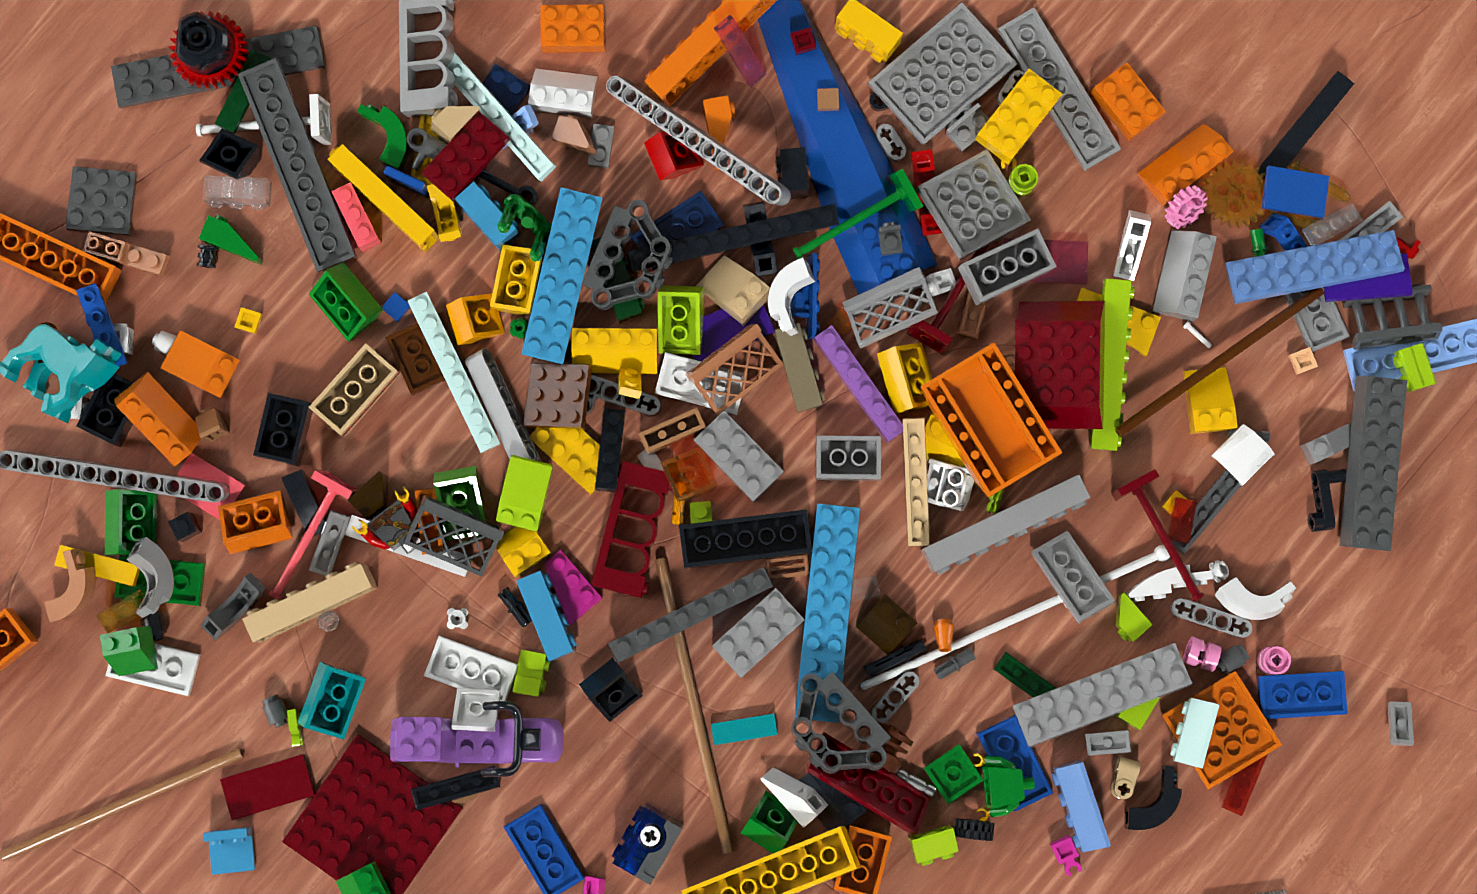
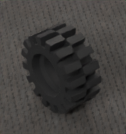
[954,818,995,841]

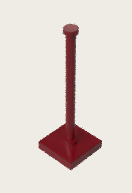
[906,245,989,355]
[1112,469,1204,602]

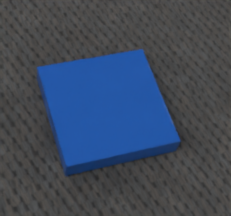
[383,166,429,198]

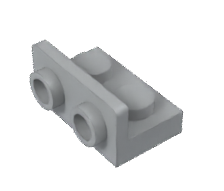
[945,103,989,152]

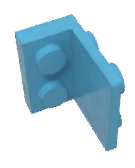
[203,826,255,875]

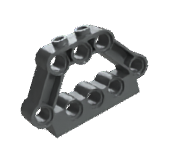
[582,200,673,310]
[791,672,891,774]

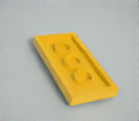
[530,428,600,495]

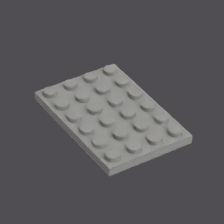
[868,3,1017,146]

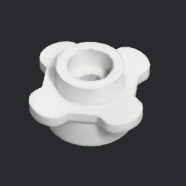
[1209,560,1229,583]
[447,608,468,629]

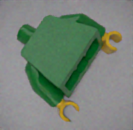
[973,754,1035,821]

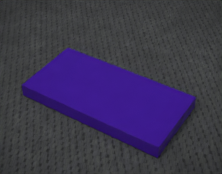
[1323,254,1413,302]
[693,305,775,362]

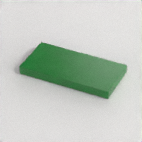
[114,555,206,606]

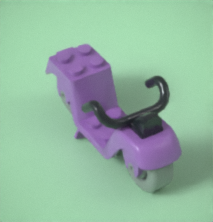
[390,701,564,777]

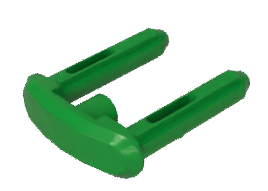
[497,194,552,262]

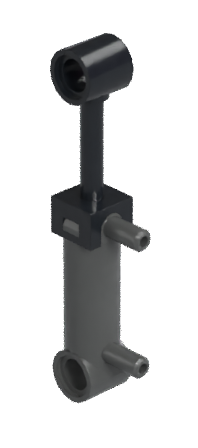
[407,128,538,206]

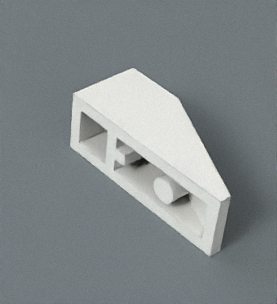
[1113,210,1151,281]

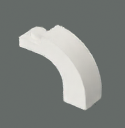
[768,258,815,336]
[1215,577,1296,620]

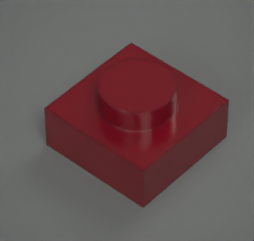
[790,27,816,55]

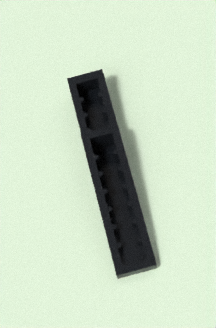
[1255,71,1355,180]

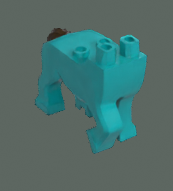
[0,322,122,423]

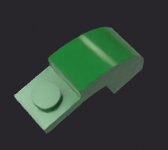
[357,104,409,172]

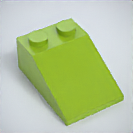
[658,285,704,355]
[496,455,553,532]

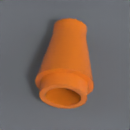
[933,619,954,652]

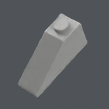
[1300,422,1352,465]

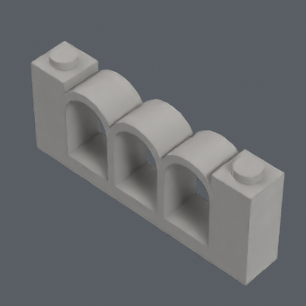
[399,0,458,117]

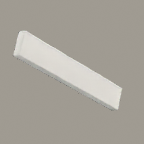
[345,515,473,577]

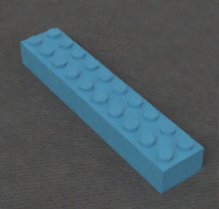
[795,504,861,723]

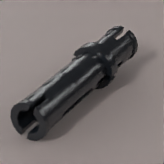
[863,638,927,679]

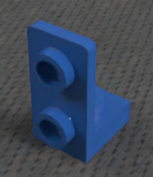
[1259,212,1308,251]

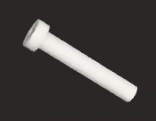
[1183,321,1212,348]

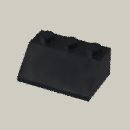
[798,772,867,831]

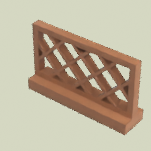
[685,324,784,416]

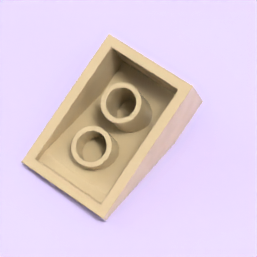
[696,255,770,326]

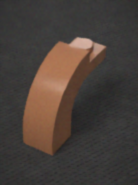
[44,547,96,622]

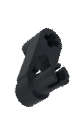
[1308,469,1347,532]

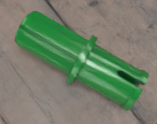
[1249,229,1268,257]

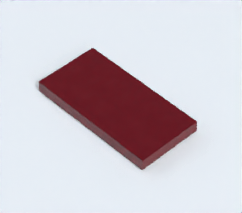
[220,754,315,821]

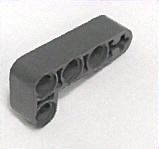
[586,375,661,417]

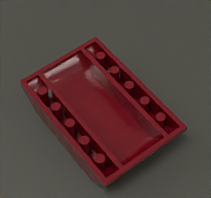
[1015,301,1105,429]

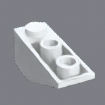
[760,767,828,828]

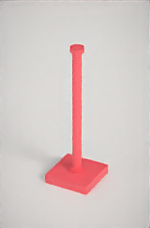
[269,470,359,600]

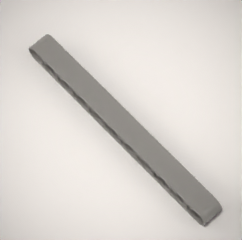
[606,76,791,206]
[0,449,230,502]

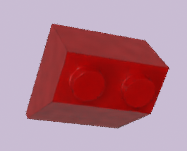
[644,128,704,181]

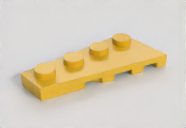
[1076,288,1161,357]

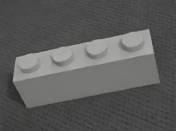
[1152,231,1217,322]

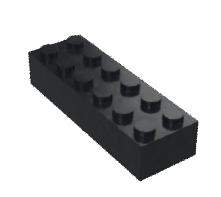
[679,509,812,569]

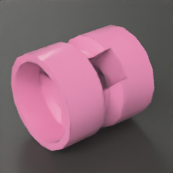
[1183,636,1222,672]
[1256,646,1291,674]

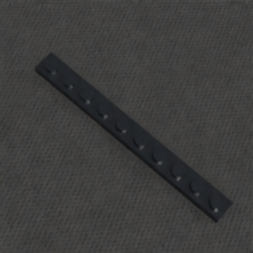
[628,203,839,273]

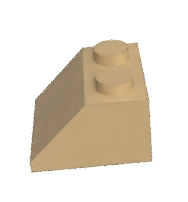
[431,106,480,144]

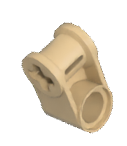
[1110,756,1141,799]

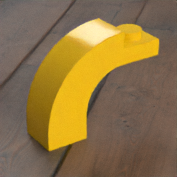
[426,179,462,242]

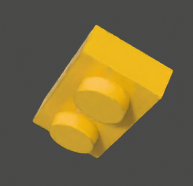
[618,368,642,399]

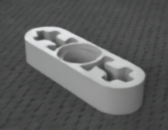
[871,671,919,722]

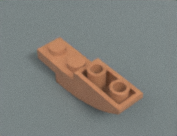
[83,231,170,276]

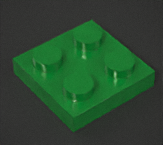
[923,744,983,804]

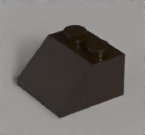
[856,594,917,655]

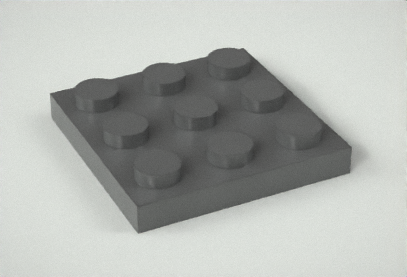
[65,167,137,236]

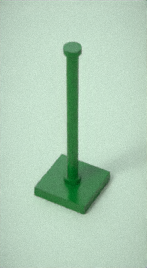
[792,169,923,259]

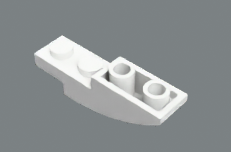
[1126,565,1213,602]

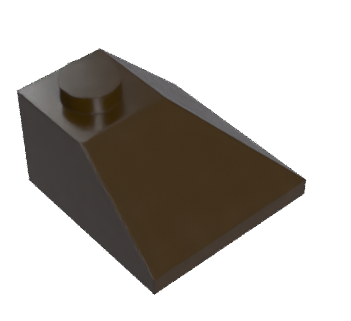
[348,471,389,521]

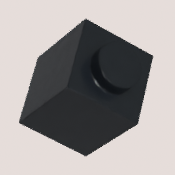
[168,512,202,542]

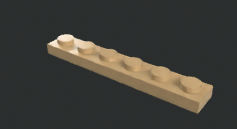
[903,417,930,546]

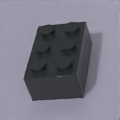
[76,374,133,447]
[253,393,313,467]

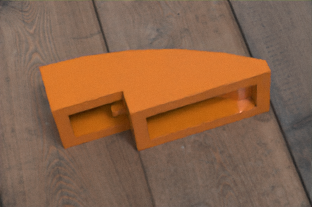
[415,488,443,555]

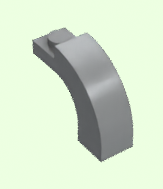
[127,537,174,618]

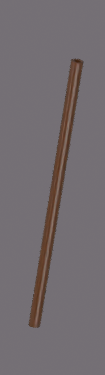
[1115,288,1324,437]

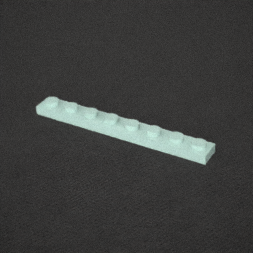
[441,52,556,182]
[408,291,500,453]

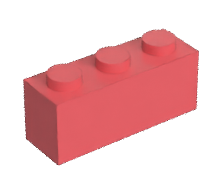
[331,182,382,252]

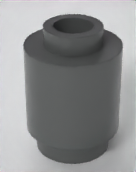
[1217,644,1250,674]
[262,694,288,728]

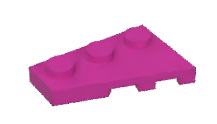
[544,550,602,626]

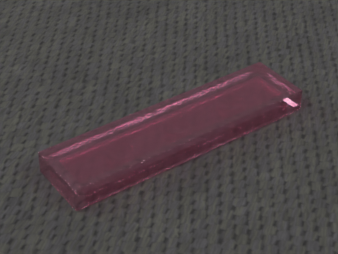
[714,15,767,87]

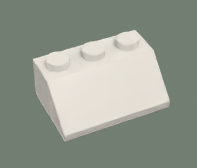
[528,69,598,118]

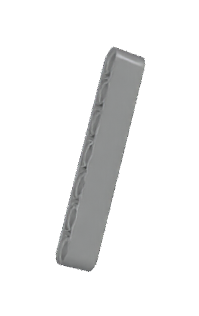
[465,348,542,462]

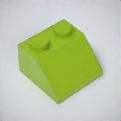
[908,825,959,866]

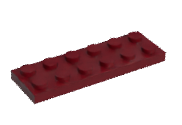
[805,732,931,836]

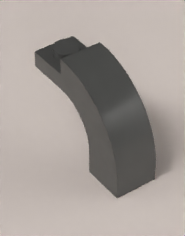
[201,572,265,641]

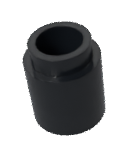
[140,610,167,642]

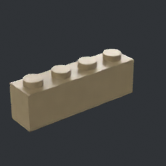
[774,323,825,414]

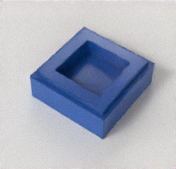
[382,292,411,322]

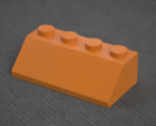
[1137,123,1234,206]
[114,371,202,467]

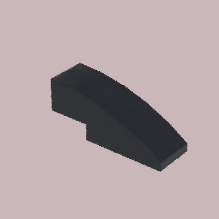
[281,469,326,537]

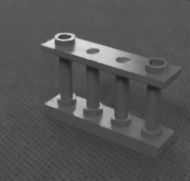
[1342,284,1443,350]

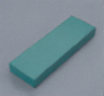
[711,713,778,745]

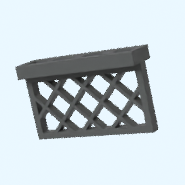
[403,495,504,576]

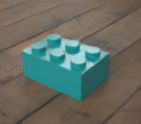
[298,662,366,740]

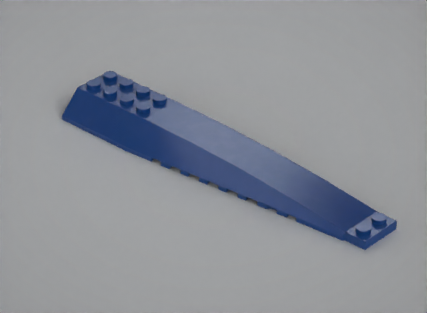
[758,0,937,295]

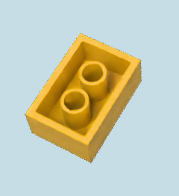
[835,0,903,64]

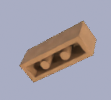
[638,408,706,455]

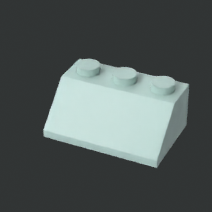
[1170,698,1219,768]

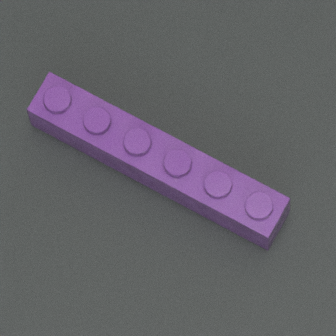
[814,325,903,443]

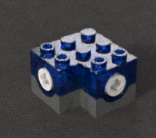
[611,803,684,885]

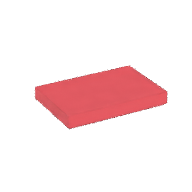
[172,453,246,520]

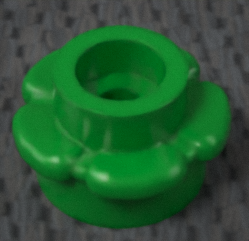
[509,318,528,339]

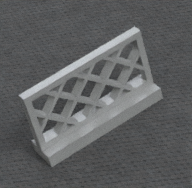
[842,267,938,348]

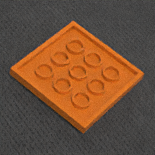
[1161,671,1282,790]

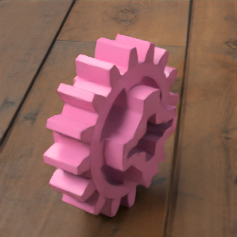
[1165,185,1208,229]

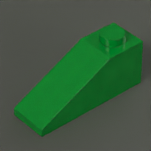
[198,215,263,265]

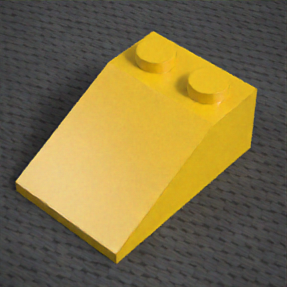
[1183,367,1238,434]

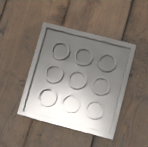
[916,150,1031,260]

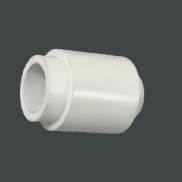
[152,331,176,355]

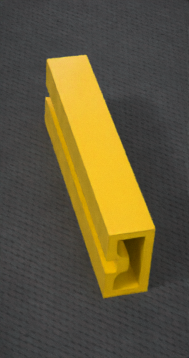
[328,144,439,253]

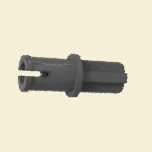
[934,647,976,679]

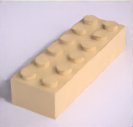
[242,562,378,643]

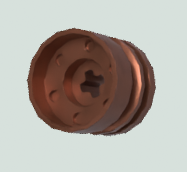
[858,721,913,774]

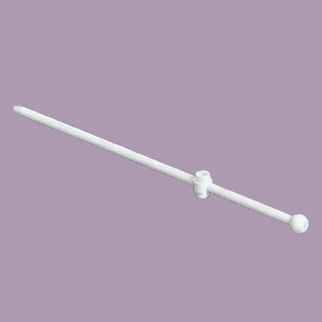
[860,545,1170,690]

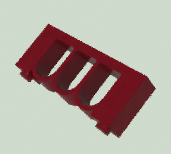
[591,461,676,598]

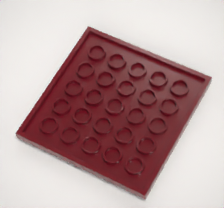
[282,734,463,894]

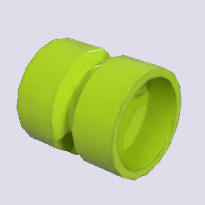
[1008,164,1038,197]

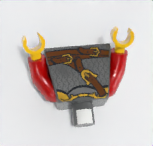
[352,486,418,554]

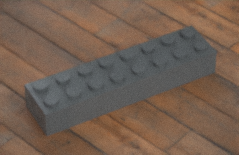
[1339,376,1408,551]

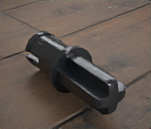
[497,587,532,627]

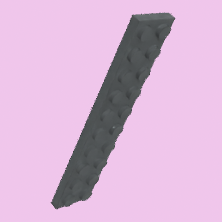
[111,25,326,108]
[238,58,357,272]

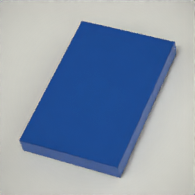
[1261,166,1330,218]

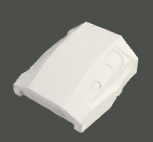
[1211,424,1275,486]
[927,459,974,511]

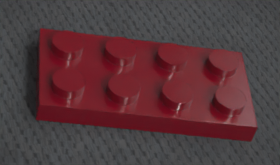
[421,111,510,202]

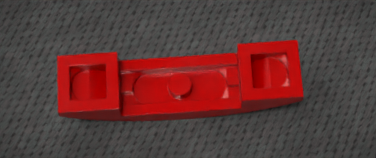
[911,149,942,236]

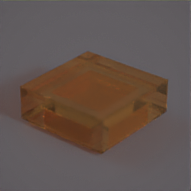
[826,309,852,337]

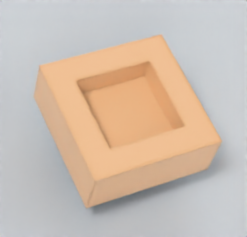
[1288,347,1318,375]

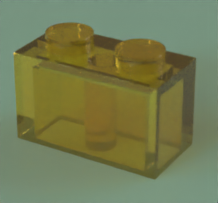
[96,589,144,633]

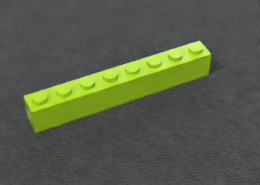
[1089,279,1134,451]

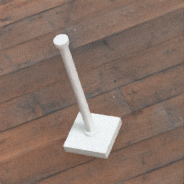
[196,94,332,145]

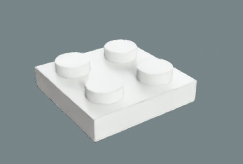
[452,688,501,732]

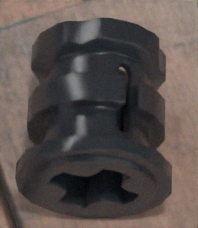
[196,245,219,268]

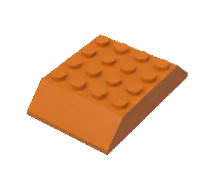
[920,342,1062,498]

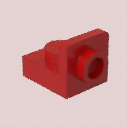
[1396,237,1421,259]

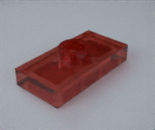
[1168,497,1197,543]

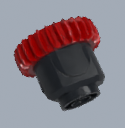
[169,11,249,90]

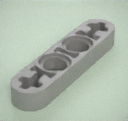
[1170,598,1252,638]

